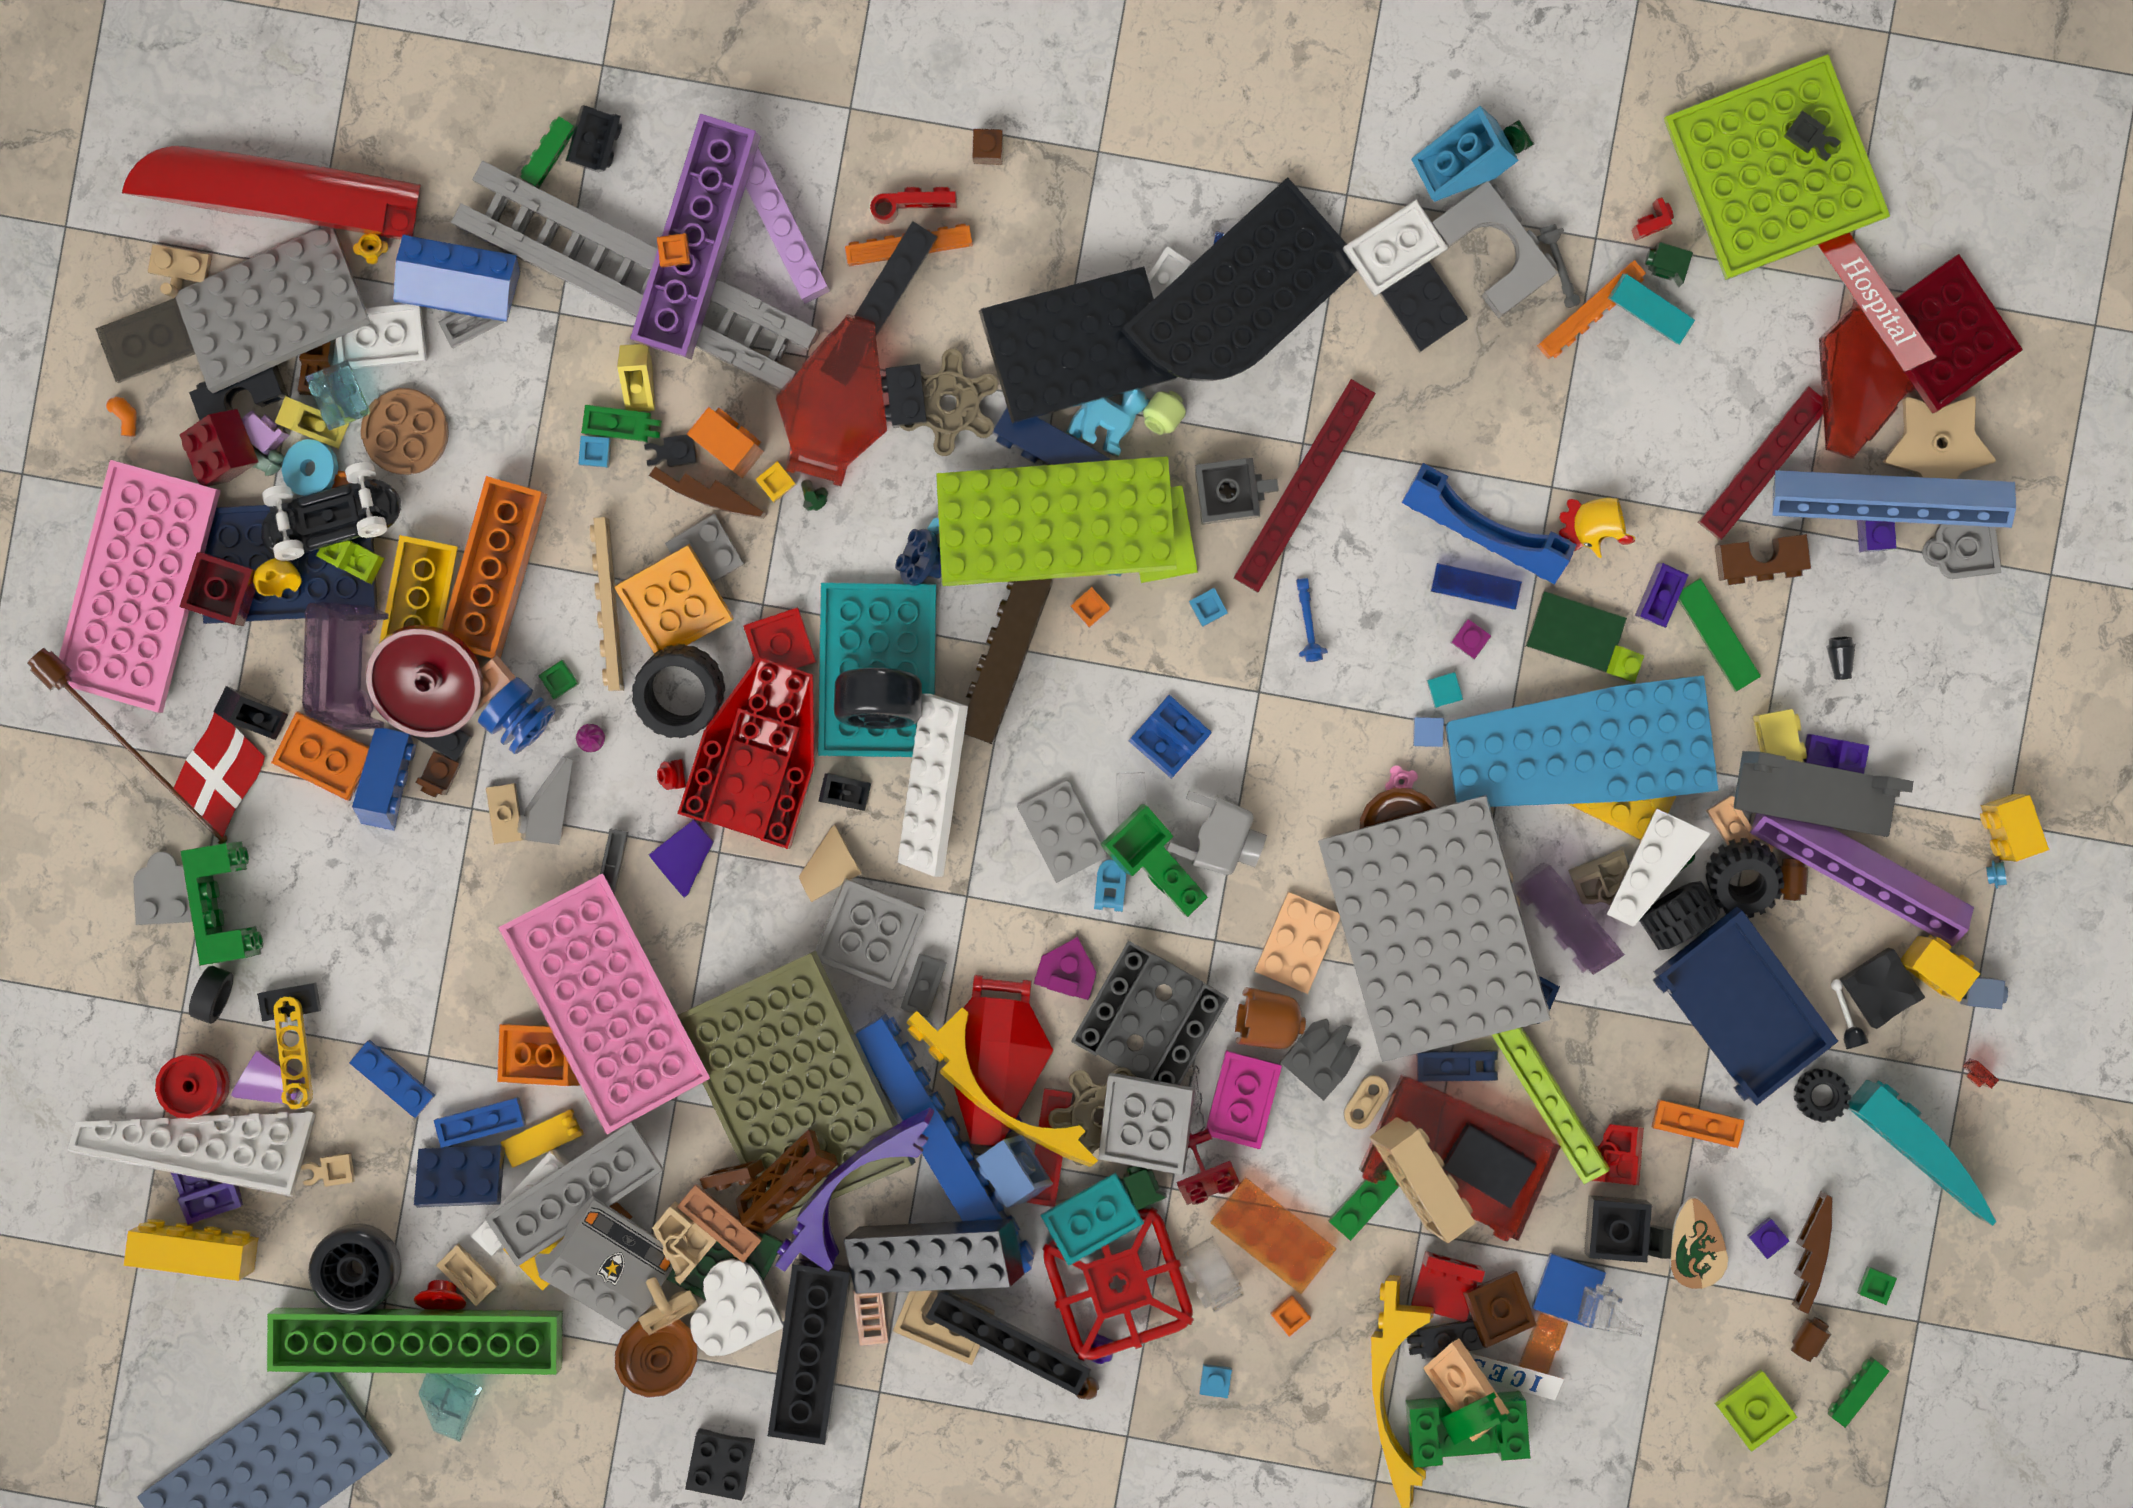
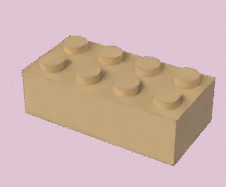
[1369,1117,1476,1243]

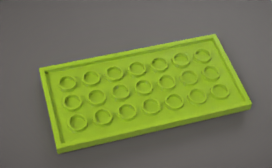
[936,456,1177,586]

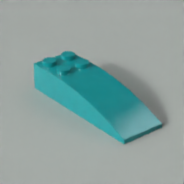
[1847,1080,1997,1226]

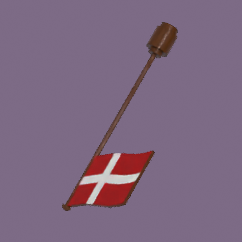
[27,648,265,844]

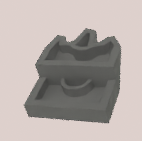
[1280,1019,1361,1101]

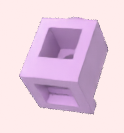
[242,411,289,455]

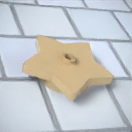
[1883,396,1996,479]

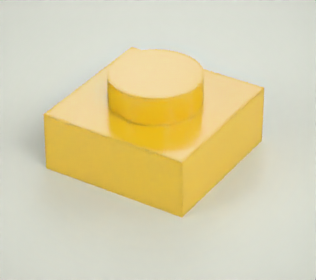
[755,461,797,503]

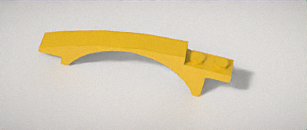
[906,1007,1098,1167]
[1371,1275,1434,1508]

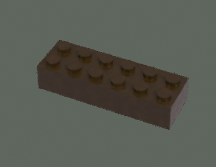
[964,579,1053,744]

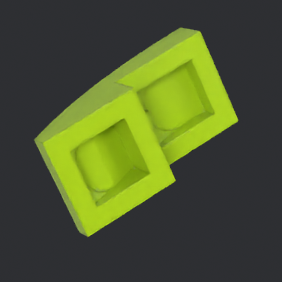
[316,540,385,584]

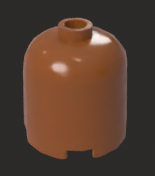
[1235,987,1306,1049]

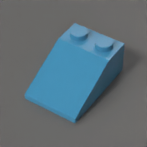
[1411,106,1519,202]

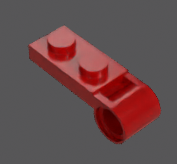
[870,187,957,224]

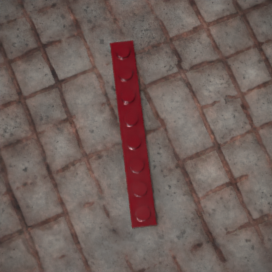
[1233,379,1376,593]

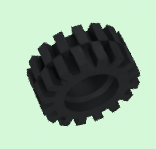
[1794,1068,1851,1123]

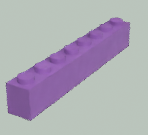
[1750,813,1974,946]

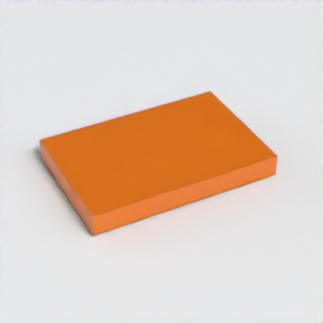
[271,711,370,801]

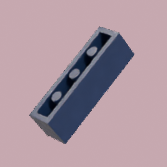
[993,407,1110,465]

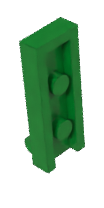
[1441,1392,1508,1445]

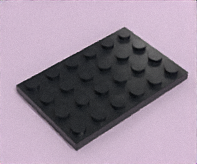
[979,266,1177,423]

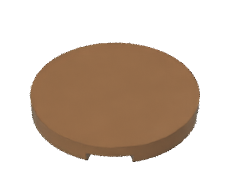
[361,388,449,475]

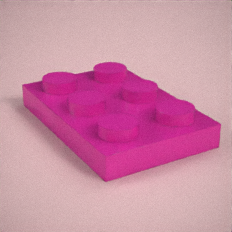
[1205,1050,1282,1149]

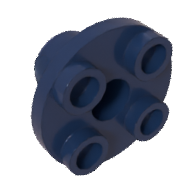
[895,529,942,586]

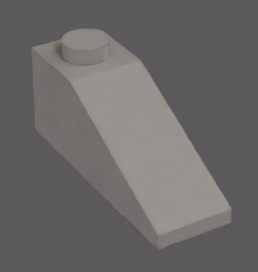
[517,757,573,845]

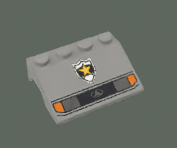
[535,1196,672,1331]

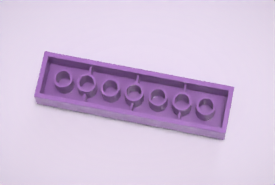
[630,113,761,360]

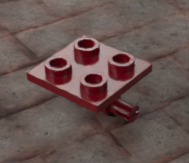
[1176,1128,1240,1205]

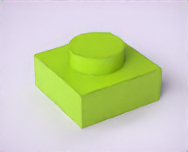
[1606,646,1644,683]

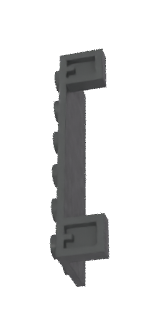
[1733,751,1914,837]

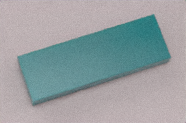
[1608,273,1695,345]

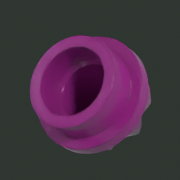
[576,724,605,752]

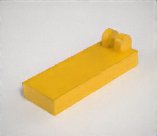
[500,1108,584,1168]

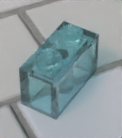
[305,360,371,430]

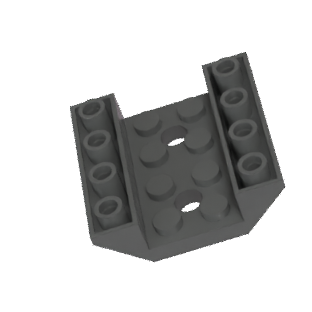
[1071,941,1229,1085]

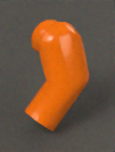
[106,397,137,437]

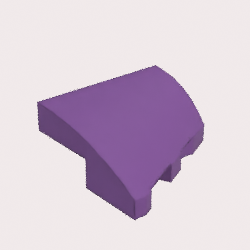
[231,1050,305,1104]

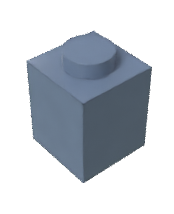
[1960,977,2008,1010]

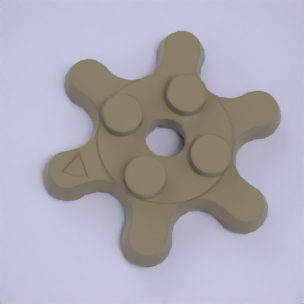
[900,348,998,456]
[1048,1067,1133,1166]

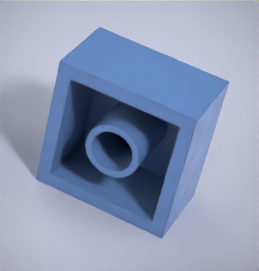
[976,1135,1053,1208]

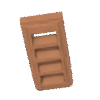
[853,1290,889,1346]

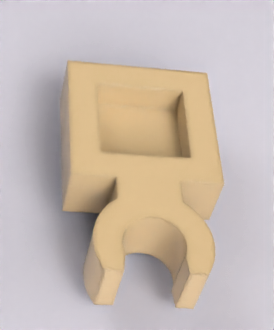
[301,1153,355,1187]

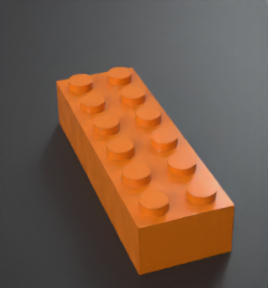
[442,476,548,659]

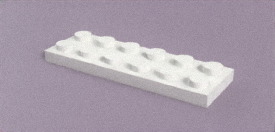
[897,694,968,877]

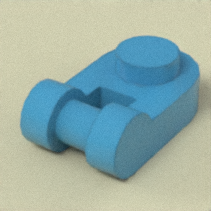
[1094,859,1126,912]

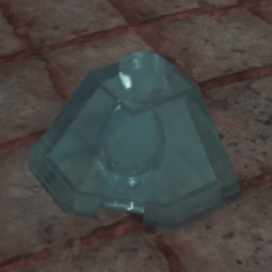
[418,1373,483,1442]

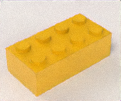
[123,1219,259,1281]

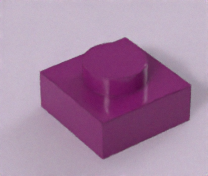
[1450,619,1491,660]

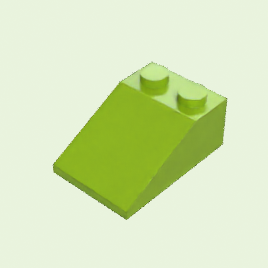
[1139,485,1198,583]

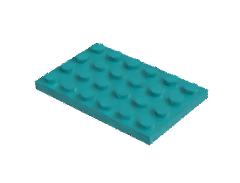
[818,583,937,757]

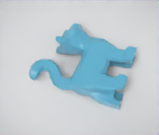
[1066,389,1150,456]

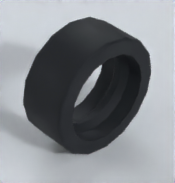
[188,966,233,1024]

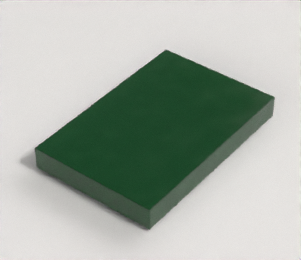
[1525,591,1627,673]

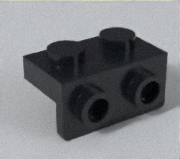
[565,105,622,172]
[881,364,927,428]

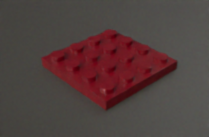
[1895,254,2023,414]

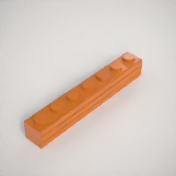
[845,224,973,267]
[1537,260,1646,359]

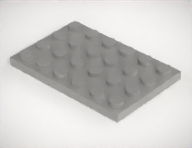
[175,226,371,393]

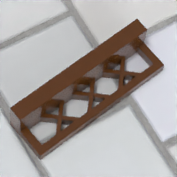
[735,1129,838,1234]

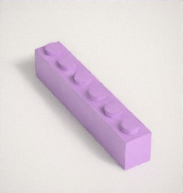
[745,147,830,304]

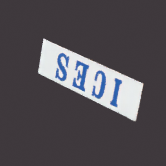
[1470,1353,1564,1400]

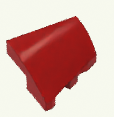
[1579,1124,1644,1186]

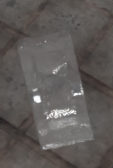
[1577,1284,1644,1337]

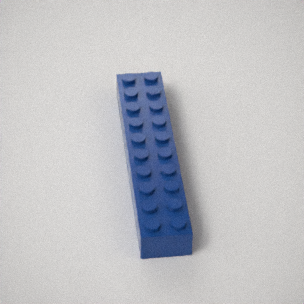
[855,1014,1035,1273]

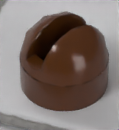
[1076,1376,1099,1400]

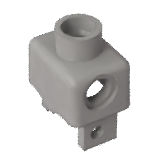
[1167,791,1267,875]

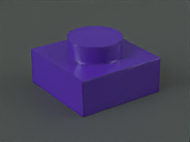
[1747,1218,1790,1260]

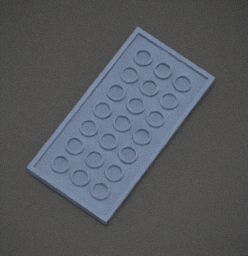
[137,1372,392,1508]

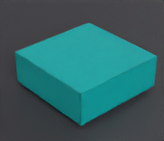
[1426,672,1463,708]

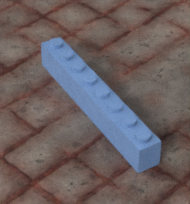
[1772,470,2016,528]

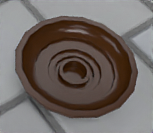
[1359,788,1438,829]

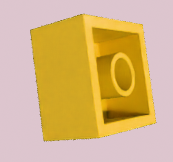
[1980,794,2049,862]
[1900,935,1980,1002]

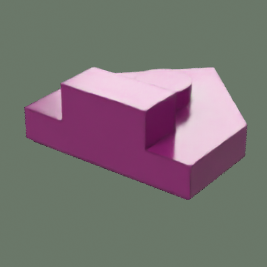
[1034,937,1097,1000]

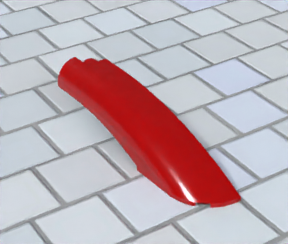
[122,146,421,240]

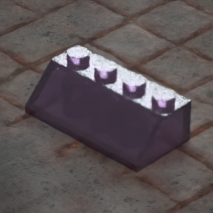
[1515,863,1625,975]

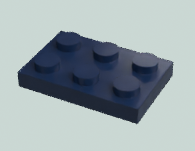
[414,1145,505,1208]

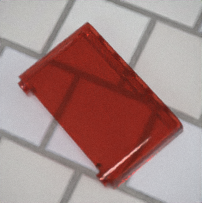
[1359,1074,1561,1242]

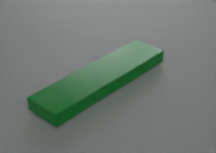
[1678,578,1761,692]

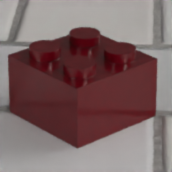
[179,409,259,487]
[179,552,256,626]

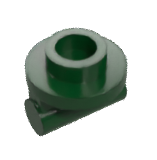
[1503,120,1535,154]
[801,479,828,511]

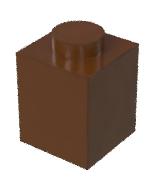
[972,129,1004,165]

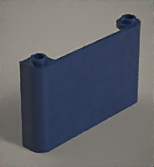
[1653,907,1839,1106]

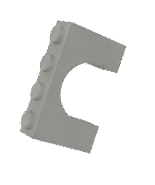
[1432,181,1558,319]

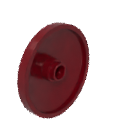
[366,625,483,738]

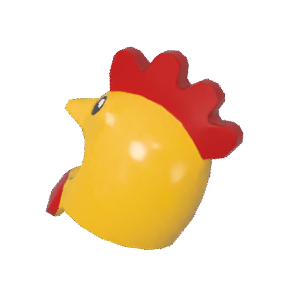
[1559,497,1635,558]

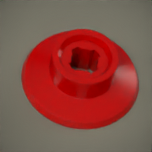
[414,1280,466,1309]

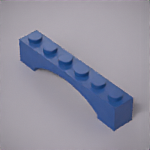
[1401,463,1576,584]

